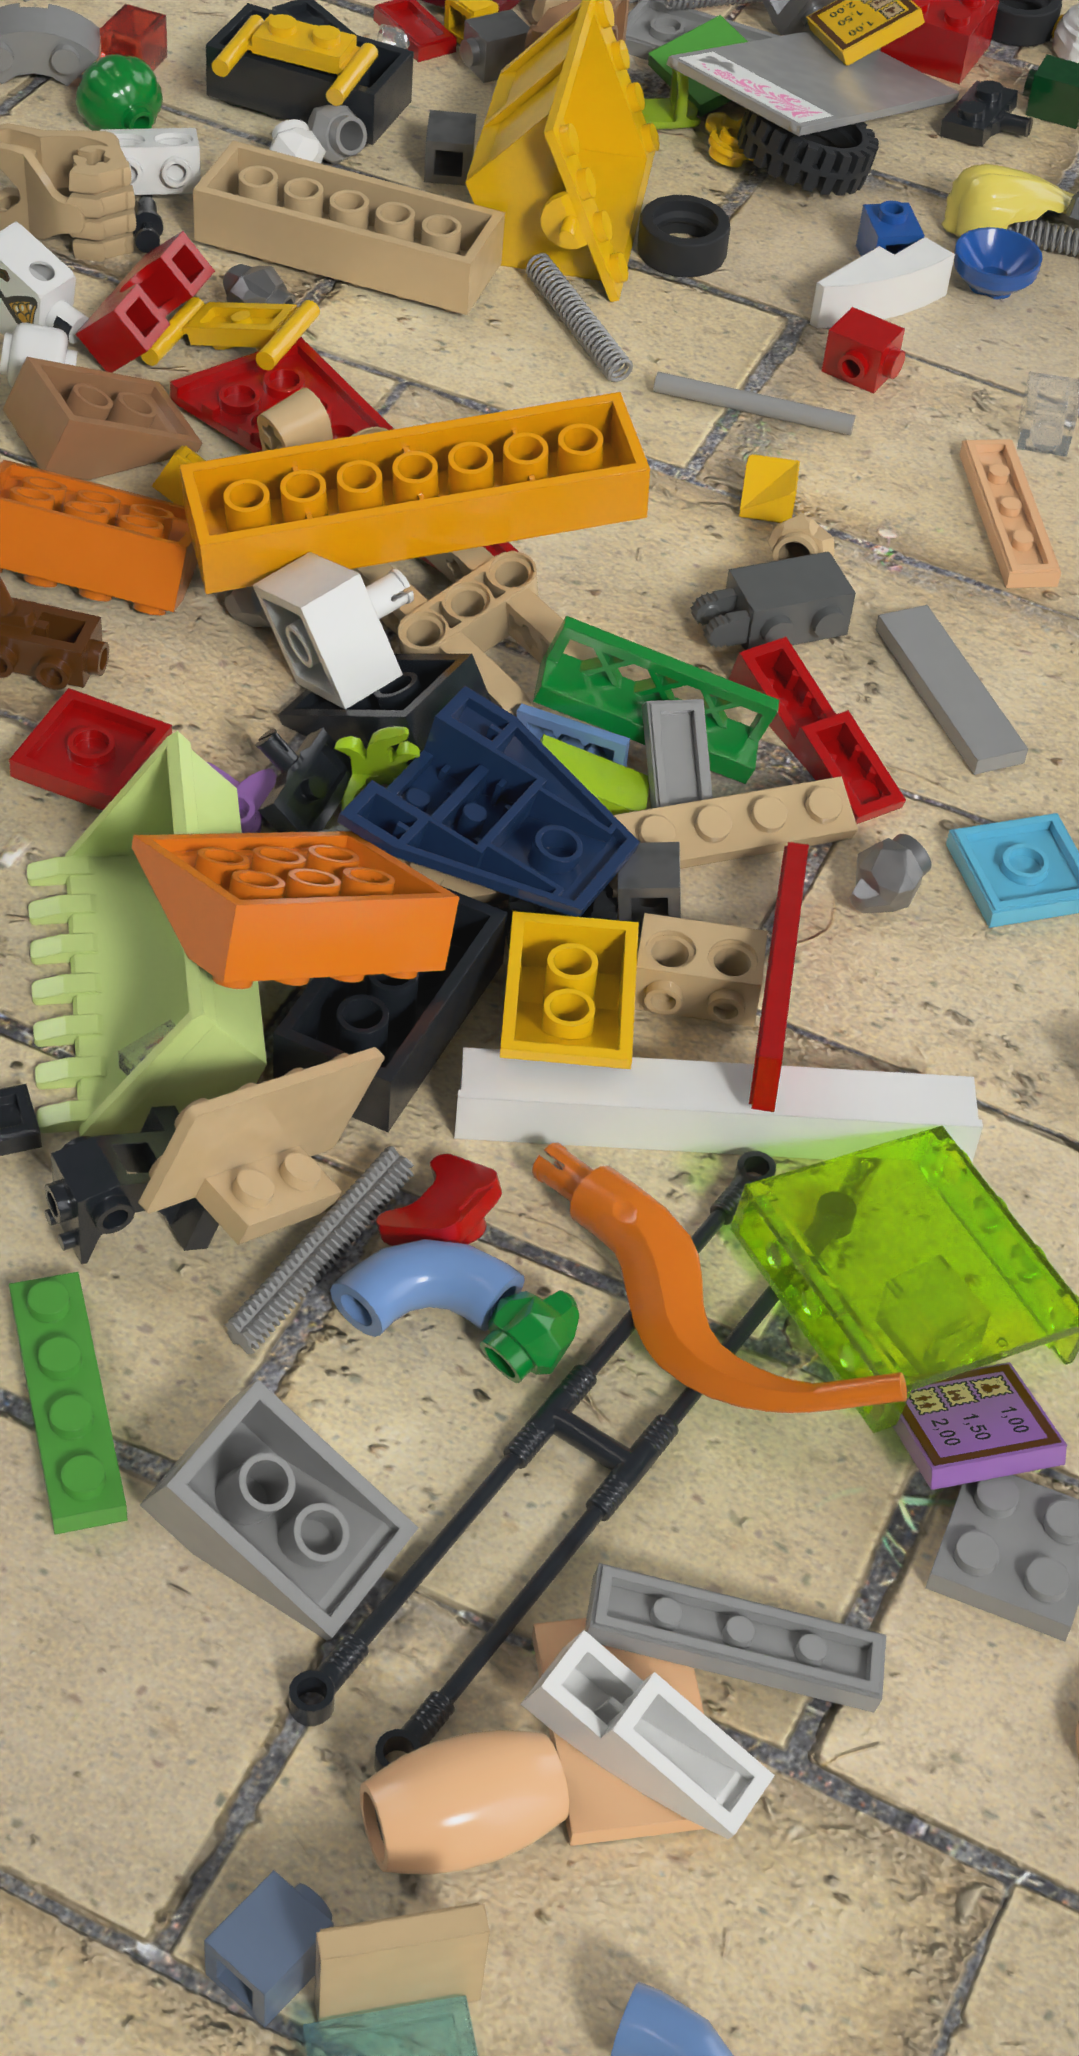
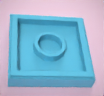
[946,813,1079,928]

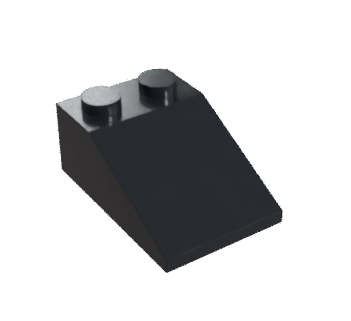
[278,653,492,766]

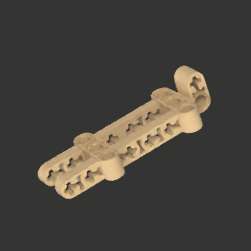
[257,388,597,717]

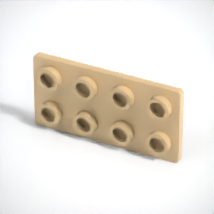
[139,1047,385,1245]

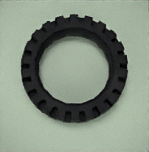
[737,109,879,196]

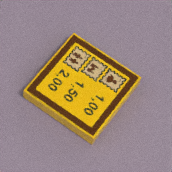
[806,0,925,66]

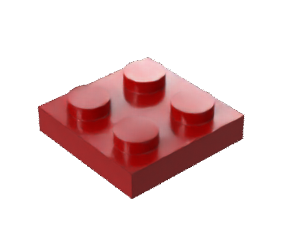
[9,688,172,811]

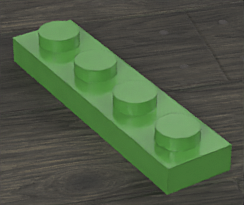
[9,1272,128,1535]

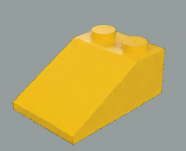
[499,911,639,1069]

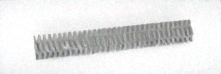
[224,1146,414,1354]

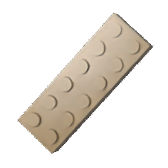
[193,140,505,315]

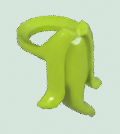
[642,69,701,129]
[334,726,420,811]

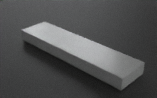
[876,605,1028,775]
[585,1563,886,1713]

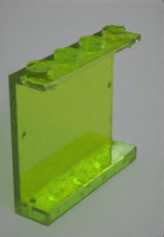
[730,1126,1079,1433]

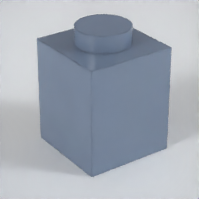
[204,1870,334,2028]

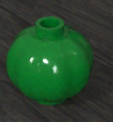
[75,54,163,131]

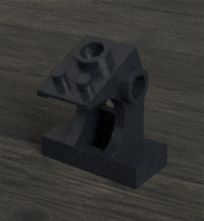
[45,1105,219,1264]

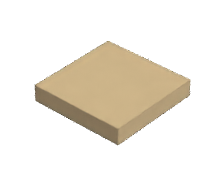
[314,1902,490,2028]

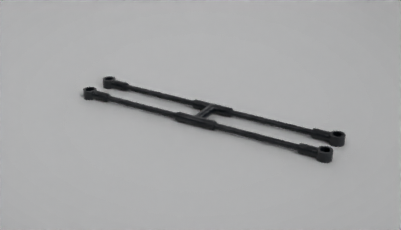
[289,1151,855,1772]

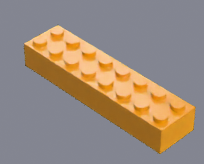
[180,392,650,594]

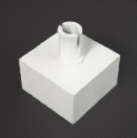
[252,552,414,709]

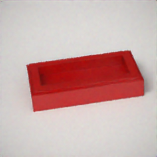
[373,0,457,62]

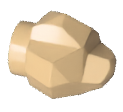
[768,513,835,561]

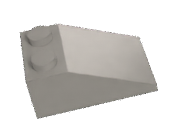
[140,1379,419,1641]

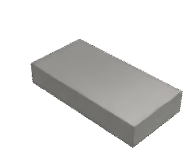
[642,699,713,809]

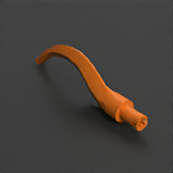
[532,1143,907,1413]

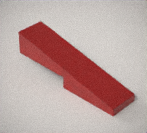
[728,637,906,824]

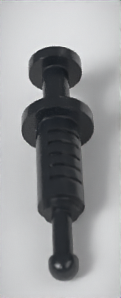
[133,195,163,253]

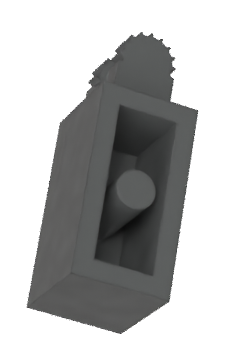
[690,551,856,650]

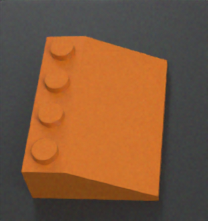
[0,460,198,615]
[131,831,459,989]

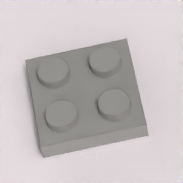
[926,1475,1079,1642]

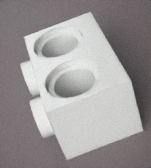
[100,128,201,195]

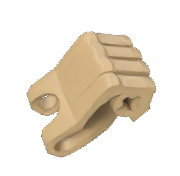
[0,123,136,262]

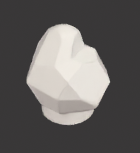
[270,119,326,163]

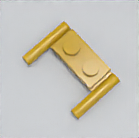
[212,14,378,106]
[141,297,320,371]

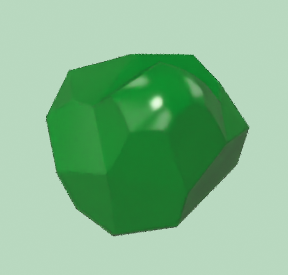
[480,1290,580,1383]

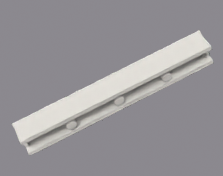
[454,1047,983,1168]

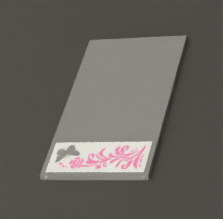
[666,31,960,136]

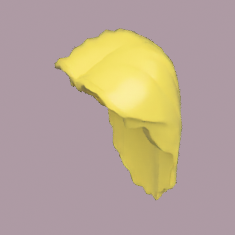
[941,163,1074,238]

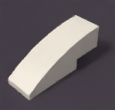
[810,237,955,328]
[521,1630,775,1839]

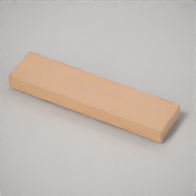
[959,439,1061,588]

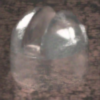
[377,24,410,49]

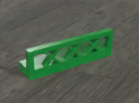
[533,616,779,784]

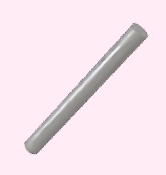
[654,372,856,435]

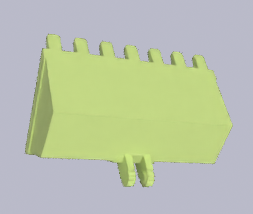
[27,731,267,1137]

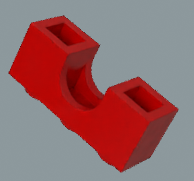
[75,231,215,373]

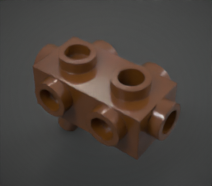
[0,577,109,690]

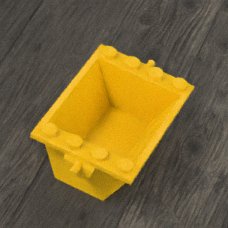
[465,0,660,302]

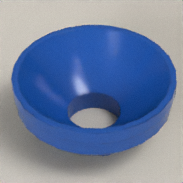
[954,227,1043,300]

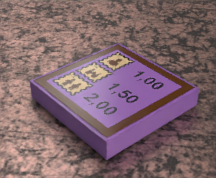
[879,1362,1067,1490]

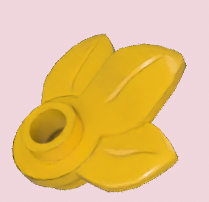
[705,112,754,168]

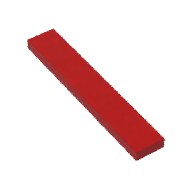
[749,842,809,1112]

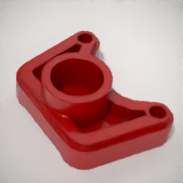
[376,1154,502,1246]

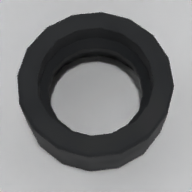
[992,0,1062,47]
[637,195,730,277]

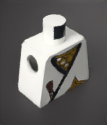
[0,222,89,344]

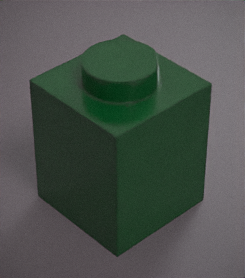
[1023,54,1079,129]

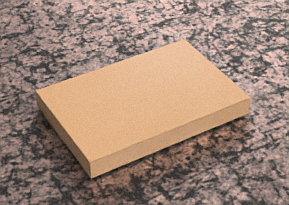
[532,1618,706,1846]

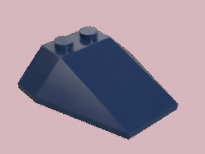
[337,686,640,917]

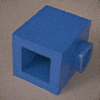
[856,200,924,257]

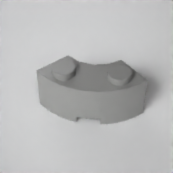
[0,3,101,86]

